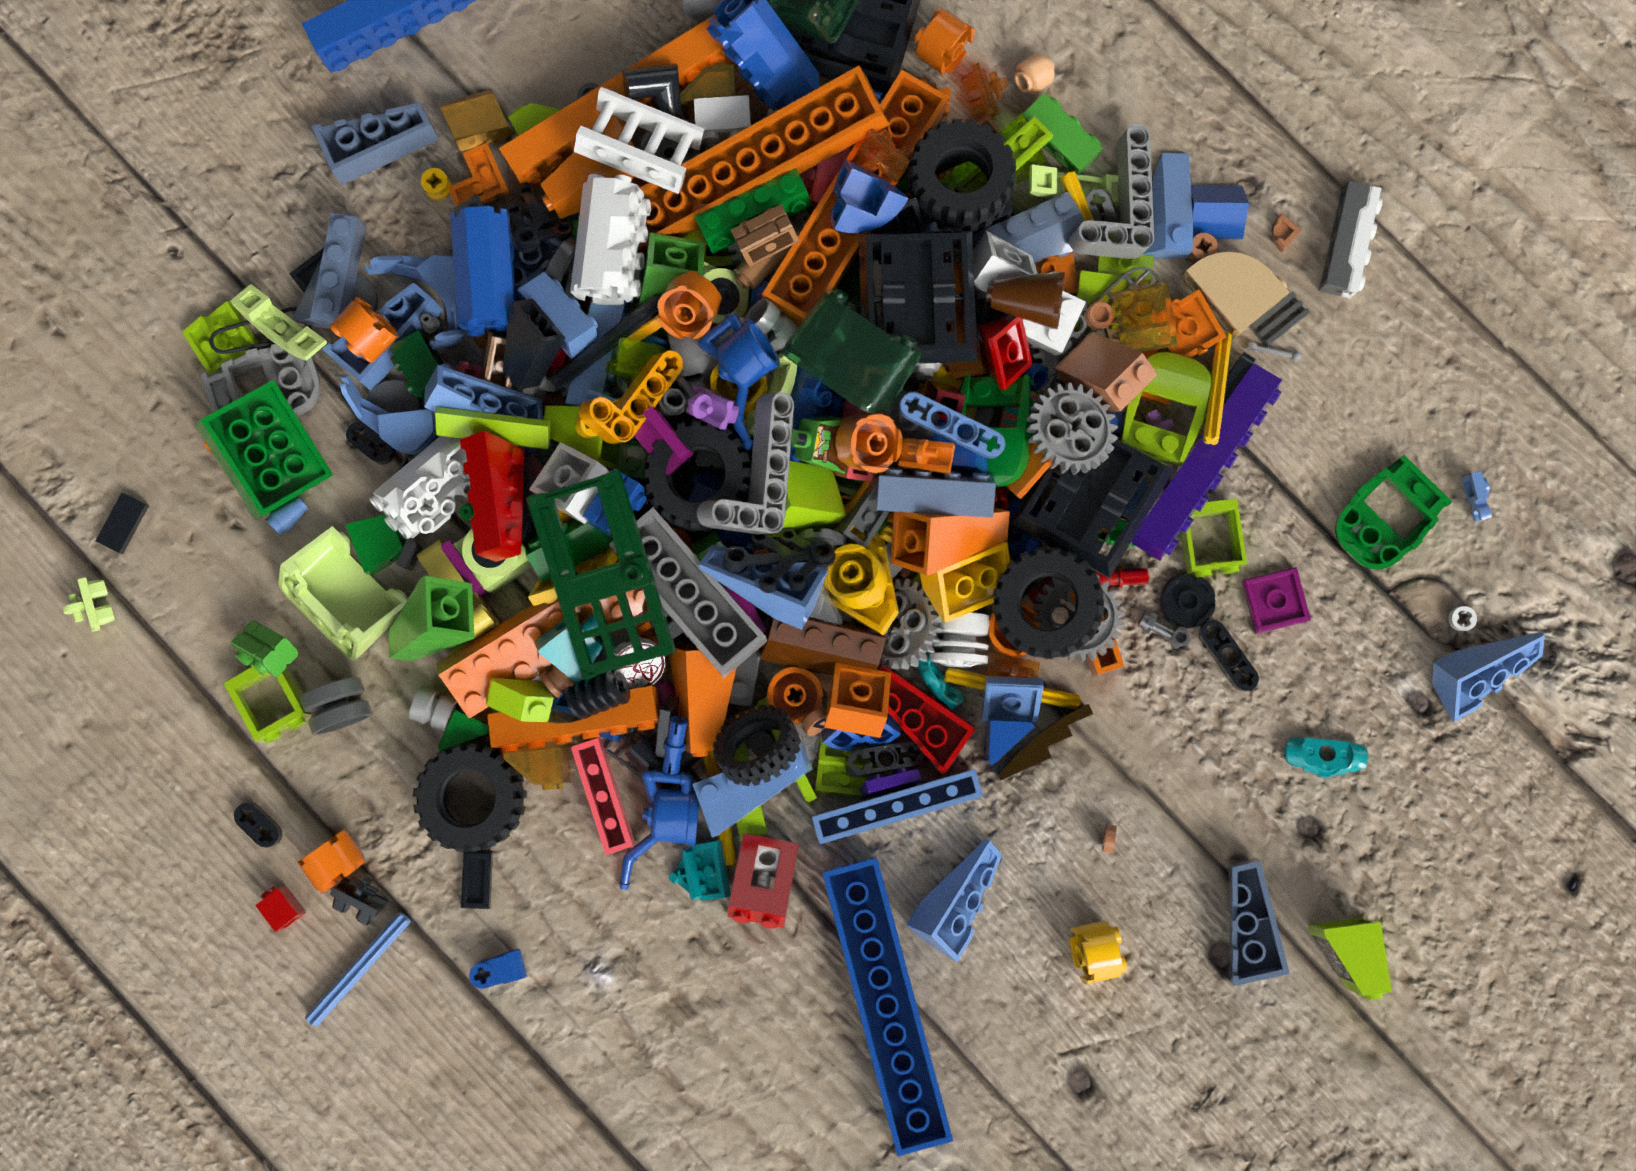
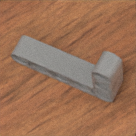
[1069,124,1154,259]
[697,392,794,534]

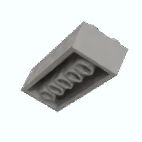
[609,508,767,678]

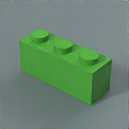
[1019,92,1103,175]

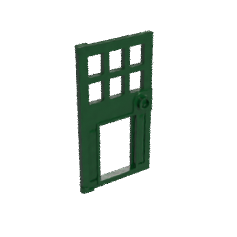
[526,470,676,680]

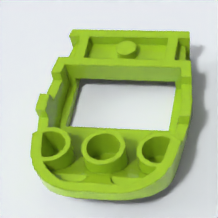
[1121,352,1211,466]

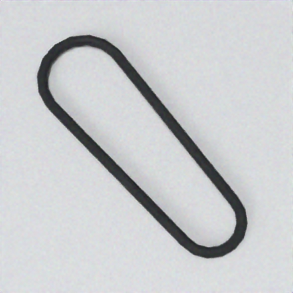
[209,307,313,354]

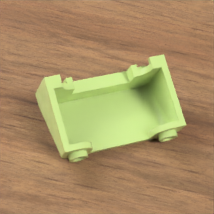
[278,526,408,661]

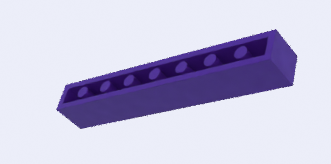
[1132,363,1282,561]

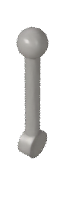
[1245,342,1302,362]

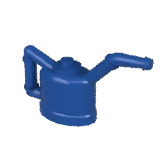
[698,313,780,451]
[619,769,700,890]

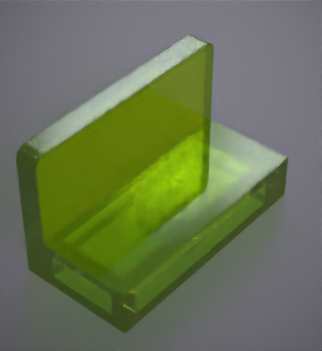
[605,338,672,382]

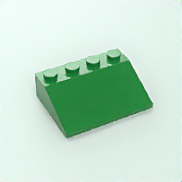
[194,380,333,520]

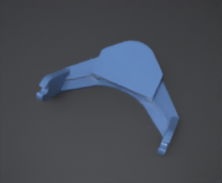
[364,255,468,350]
[340,363,452,455]

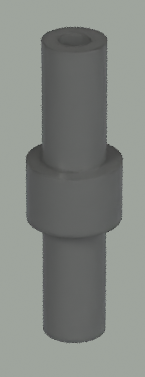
[420,313,443,337]

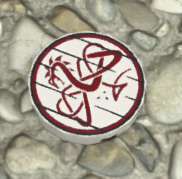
[611,638,665,689]

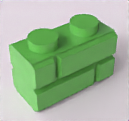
[231,620,298,677]

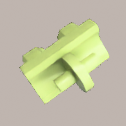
[62,577,115,632]

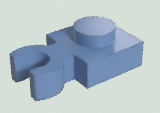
[1461,471,1492,522]

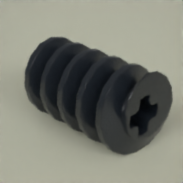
[565,671,630,719]

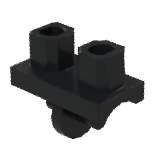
[330,874,389,925]

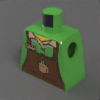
[791,416,847,474]

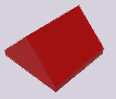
[978,315,1033,390]

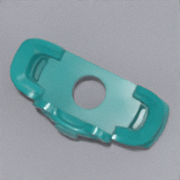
[916,652,965,710]
[1284,737,1368,778]

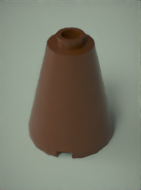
[986,272,1065,330]

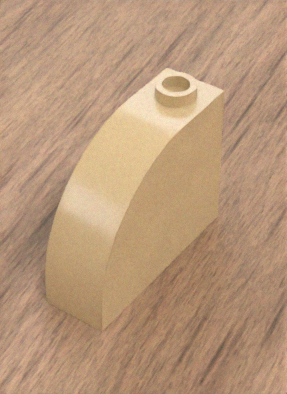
[1181,252,1290,339]

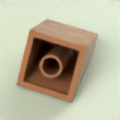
[1054,332,1158,412]

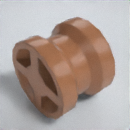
[1188,233,1218,264]
[540,665,576,698]

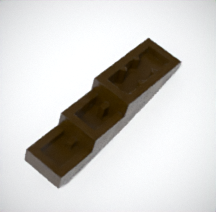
[996,704,1093,781]

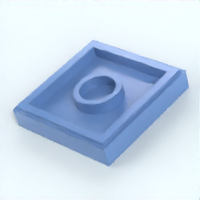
[981,676,1044,724]

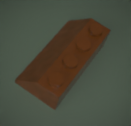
[760,613,886,676]

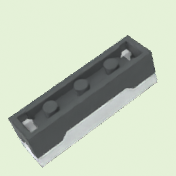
[1319,180,1383,299]

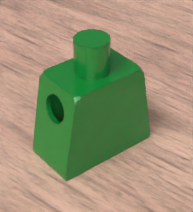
[345,515,406,576]

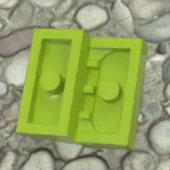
[1074,270,1135,335]
[182,301,259,375]
[815,735,873,799]

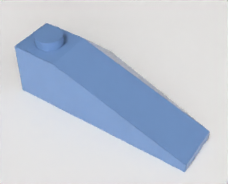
[1134,153,1193,260]
[699,545,828,630]
[1432,632,1545,722]
[907,839,1002,962]

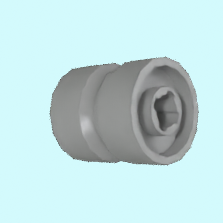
[743,298,797,351]
[409,685,460,732]

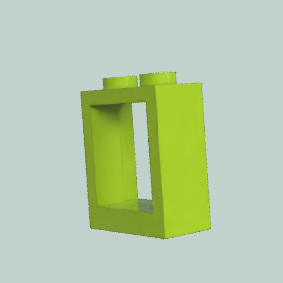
[1180,498,1247,577]
[223,667,312,744]

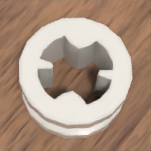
[1448,606,1477,631]

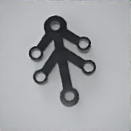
[506,167,580,253]
[724,528,836,593]

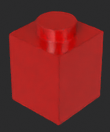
[255,886,306,933]

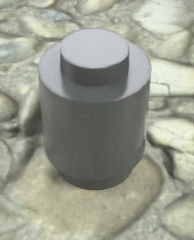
[655,389,687,426]

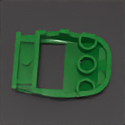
[960,375,1034,487]
[1335,455,1452,570]

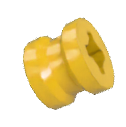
[421,168,452,201]

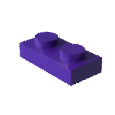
[860,767,922,799]

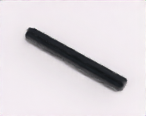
[550,294,661,390]

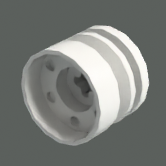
[929,613,990,668]

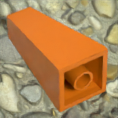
[540,115,649,219]
[891,507,1010,575]
[670,644,736,757]

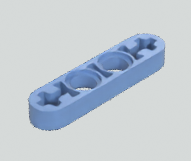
[899,392,1005,459]

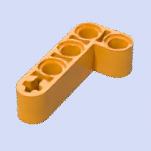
[579,351,683,444]

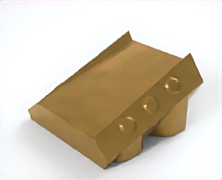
[439,89,513,152]

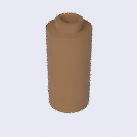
[734,246,792,290]

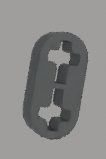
[1086,187,1120,239]

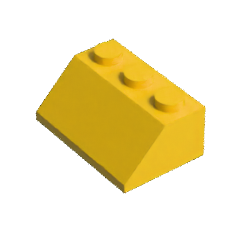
[920,541,1010,623]

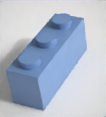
[517,272,598,359]

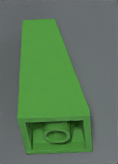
[636,232,705,340]
[389,575,475,661]

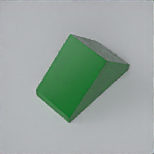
[438,710,490,751]

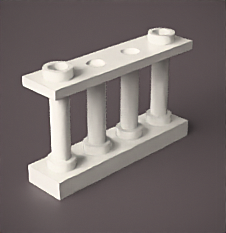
[574,87,705,194]

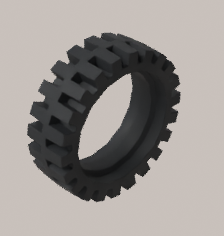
[713,705,800,786]

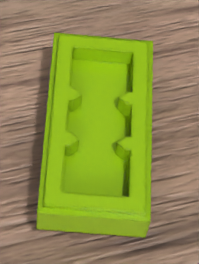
[1097,255,1154,285]

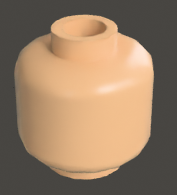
[1014,53,1054,94]

